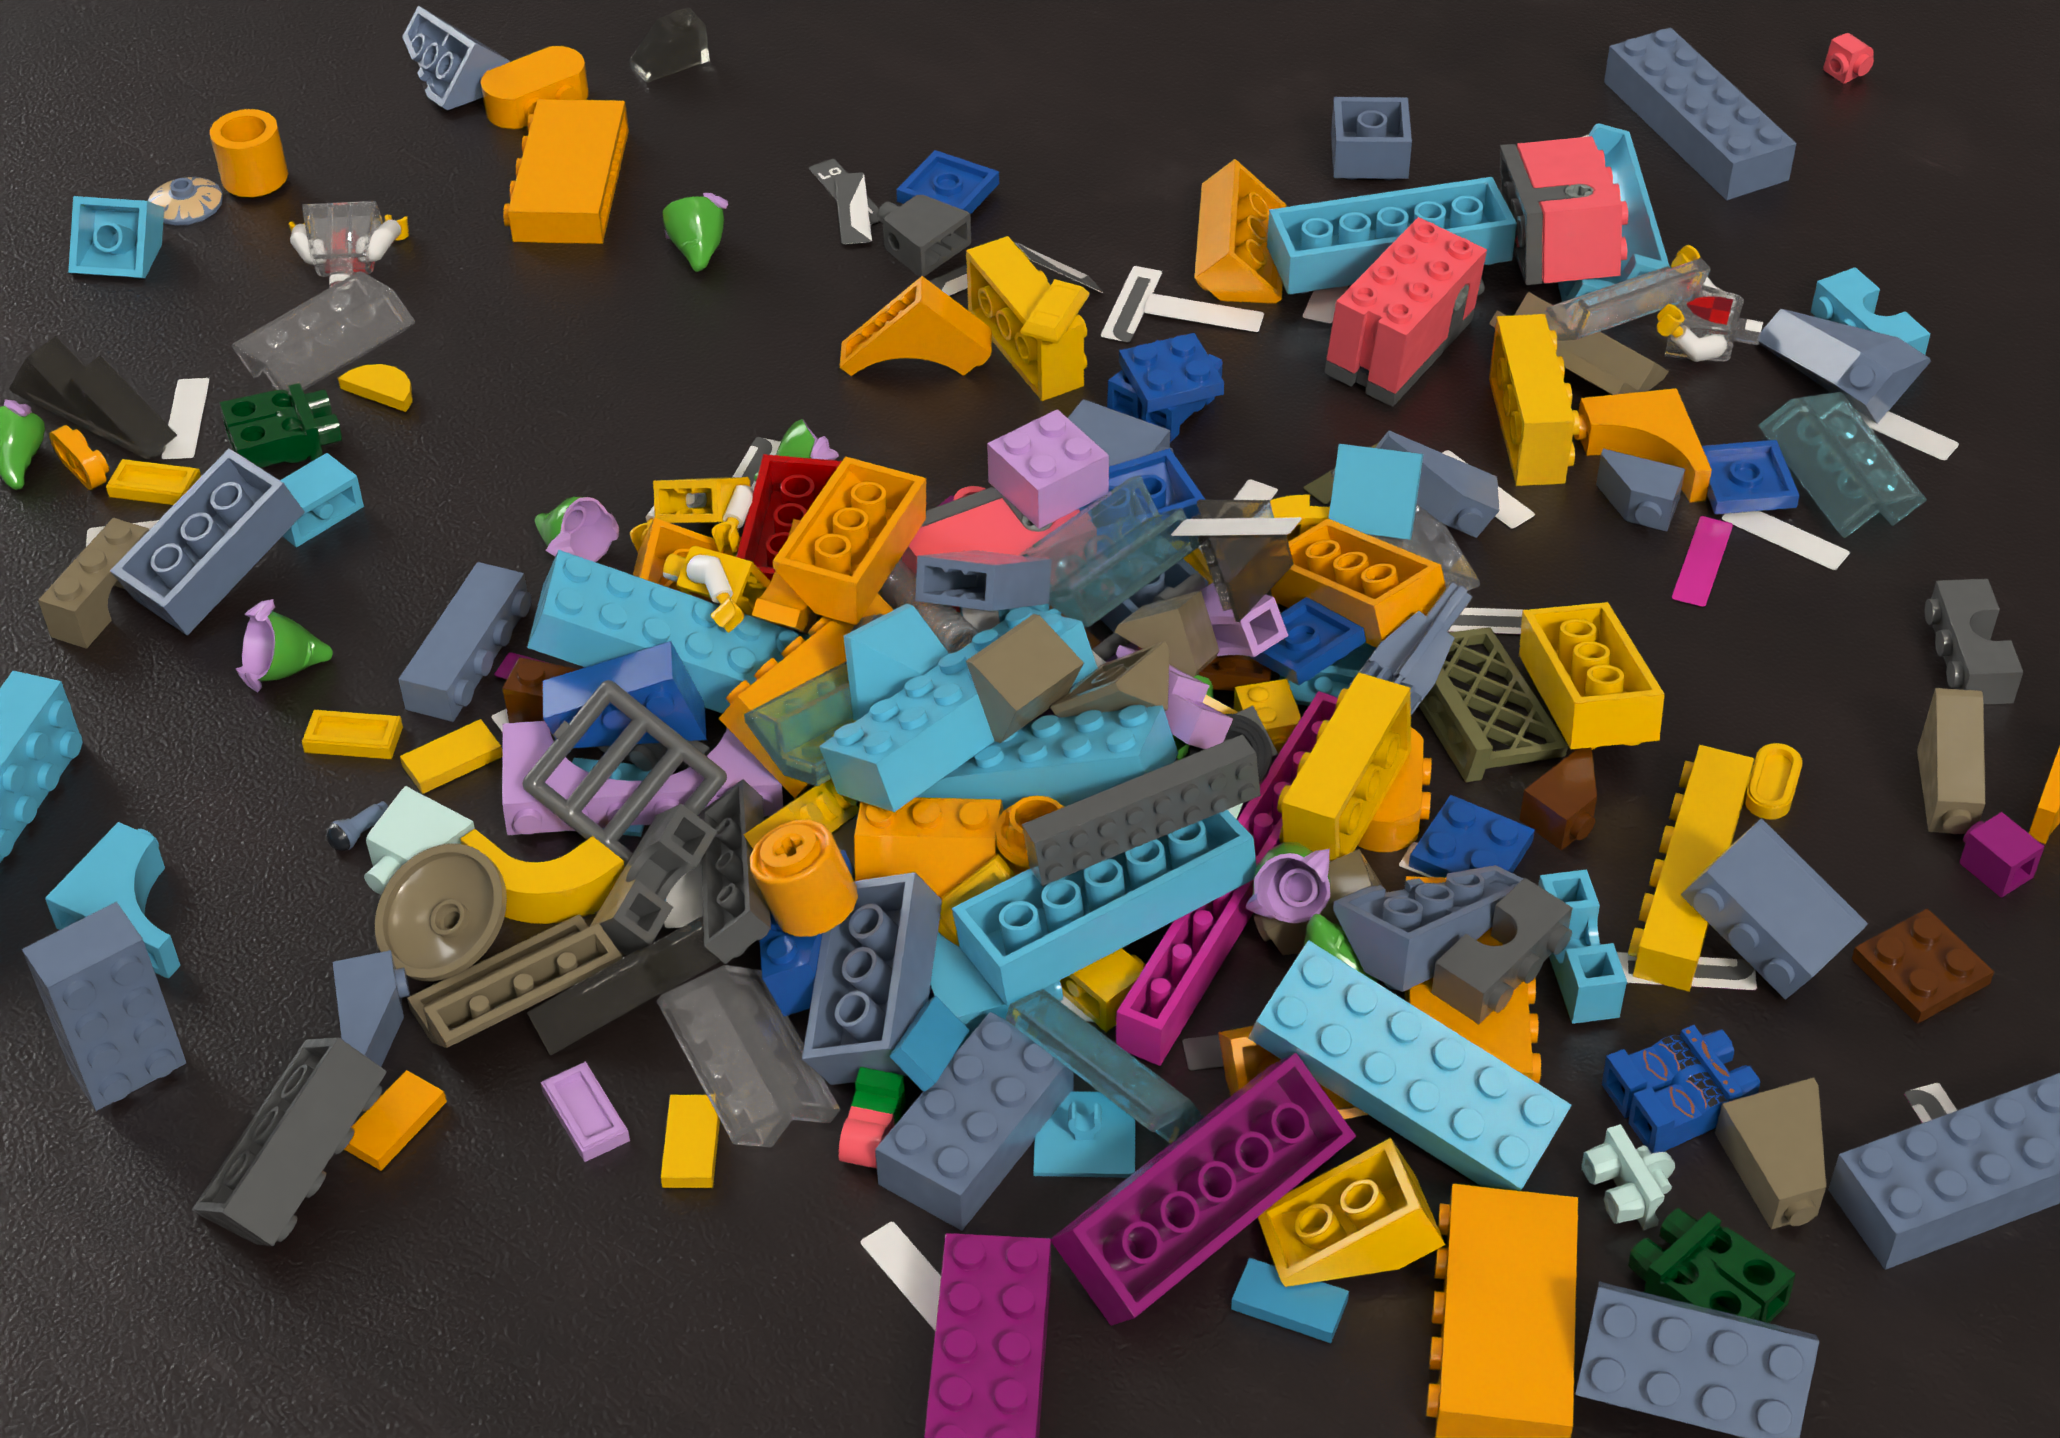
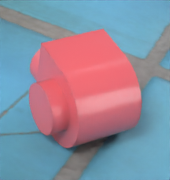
[1823,33,1874,84]

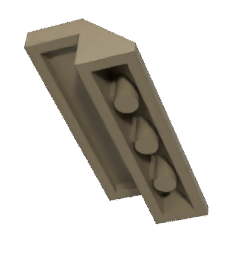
[1489,292,1669,395]
[407,914,622,1048]

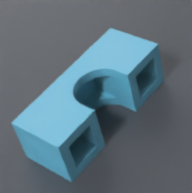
[1811,267,1930,355]
[1538,869,1627,1024]

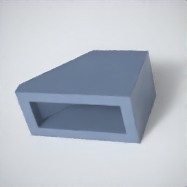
[1596,449,1685,531]

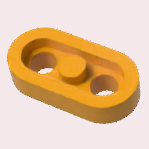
[49,425,109,490]

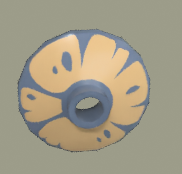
[148,177,223,226]

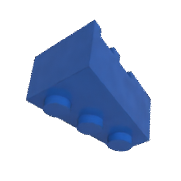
[543,641,707,748]
[760,850,855,1016]

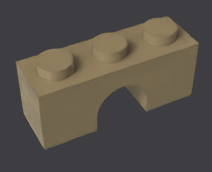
[38,518,149,649]

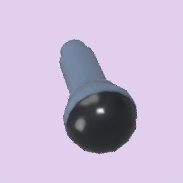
[326,801,388,851]

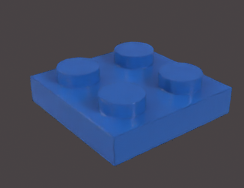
[896,150,999,214]
[1119,333,1224,413]
[1702,440,1800,514]
[1248,597,1366,686]
[1409,795,1535,878]

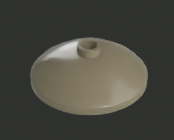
[375,844,507,981]

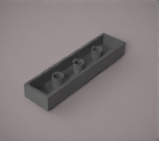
[1022,735,1261,886]
[700,779,771,964]

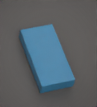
[889,995,970,1092]
[1231,1258,1349,1343]

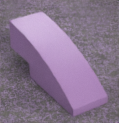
[1116,645,1233,749]

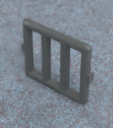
[522,680,727,867]

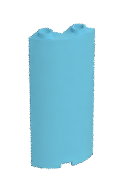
[1557,123,1672,316]

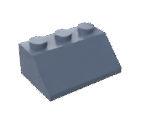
[1681,818,1868,1000]

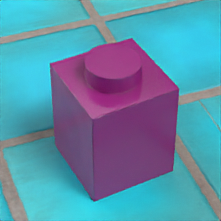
[1959,812,2045,898]

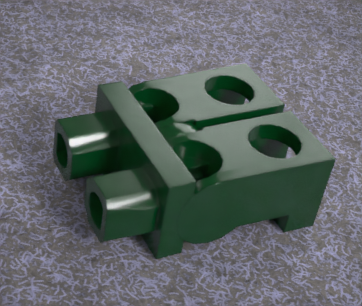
[219,383,342,468]
[1628,1208,1796,1323]

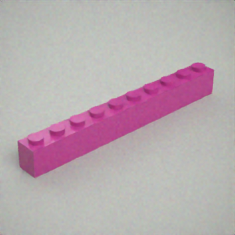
[1116,691,1338,1066]

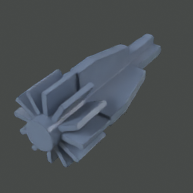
[1346,582,1472,715]

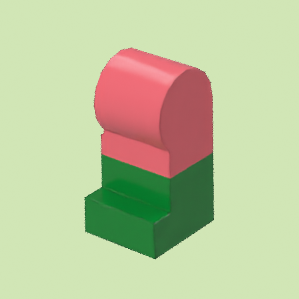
[839,1067,906,1169]

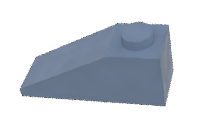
[1375,431,1500,538]
[333,950,410,1067]

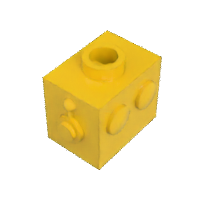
[1234,679,1301,754]

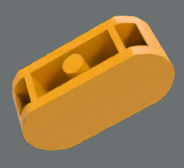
[481,46,589,129]
[1358,727,1432,853]

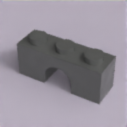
[1924,579,2023,704]
[590,804,717,955]
[1432,878,1573,1024]

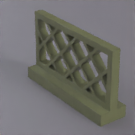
[1419,627,1568,782]

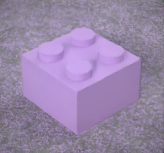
[987,409,1109,529]

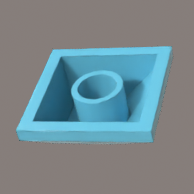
[844,603,949,721]

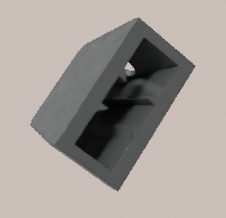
[877,195,971,277]

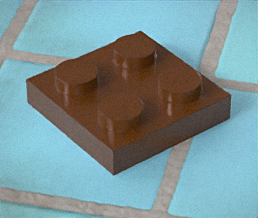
[1852,908,1994,1024]

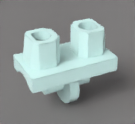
[1581,1124,1675,1230]

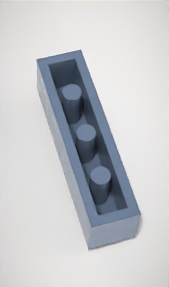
[399,562,531,722]

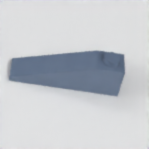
[402,5,510,110]
[1755,309,1931,423]
[1333,865,1523,992]

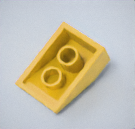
[1258,1138,1445,1287]

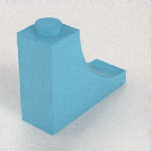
[45,822,181,979]
[928,932,1063,1047]

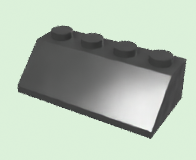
[192,1037,387,1246]

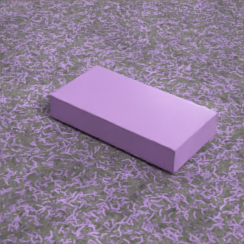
[541,1061,630,1162]

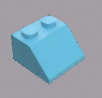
[68,196,164,278]

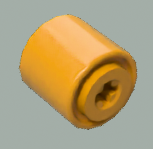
[209,109,288,197]
[749,820,858,937]

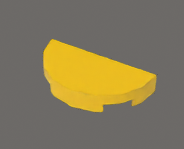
[338,364,412,412]

